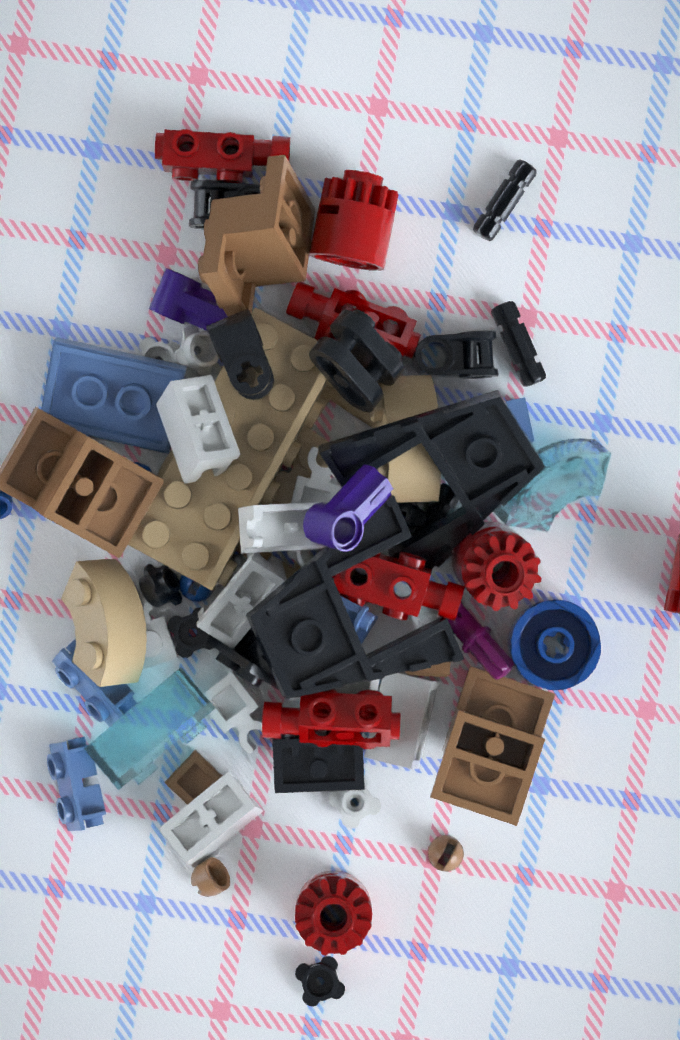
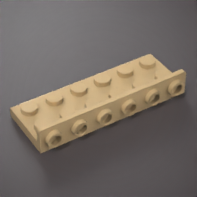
[128,307,334,591]

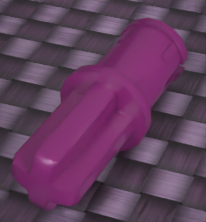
[438,601,514,680]

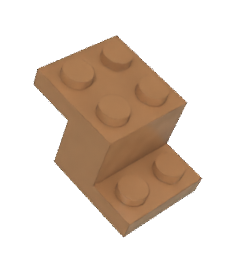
[198,155,315,316]
[0,406,165,559]
[430,665,555,826]

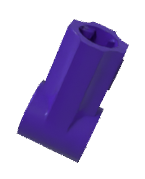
[148,268,228,331]
[303,464,394,552]

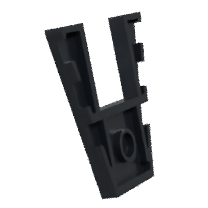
[318,390,545,589]
[246,495,464,699]

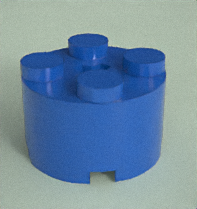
[508,600,601,690]

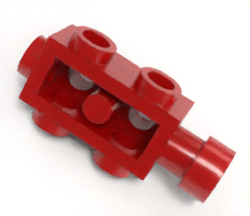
[155,129,291,183]
[285,282,422,361]
[332,552,465,621]
[262,689,401,749]

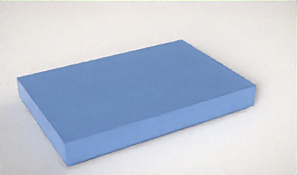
[41,337,187,454]

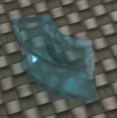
[493,438,612,532]
[84,667,215,790]

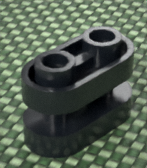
[309,310,404,413]

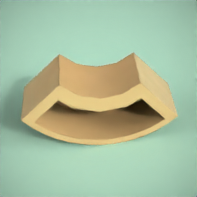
[369,375,441,503]
[61,558,147,687]

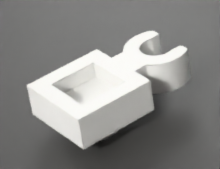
[291,447,341,503]
[142,595,178,670]
[197,671,270,754]

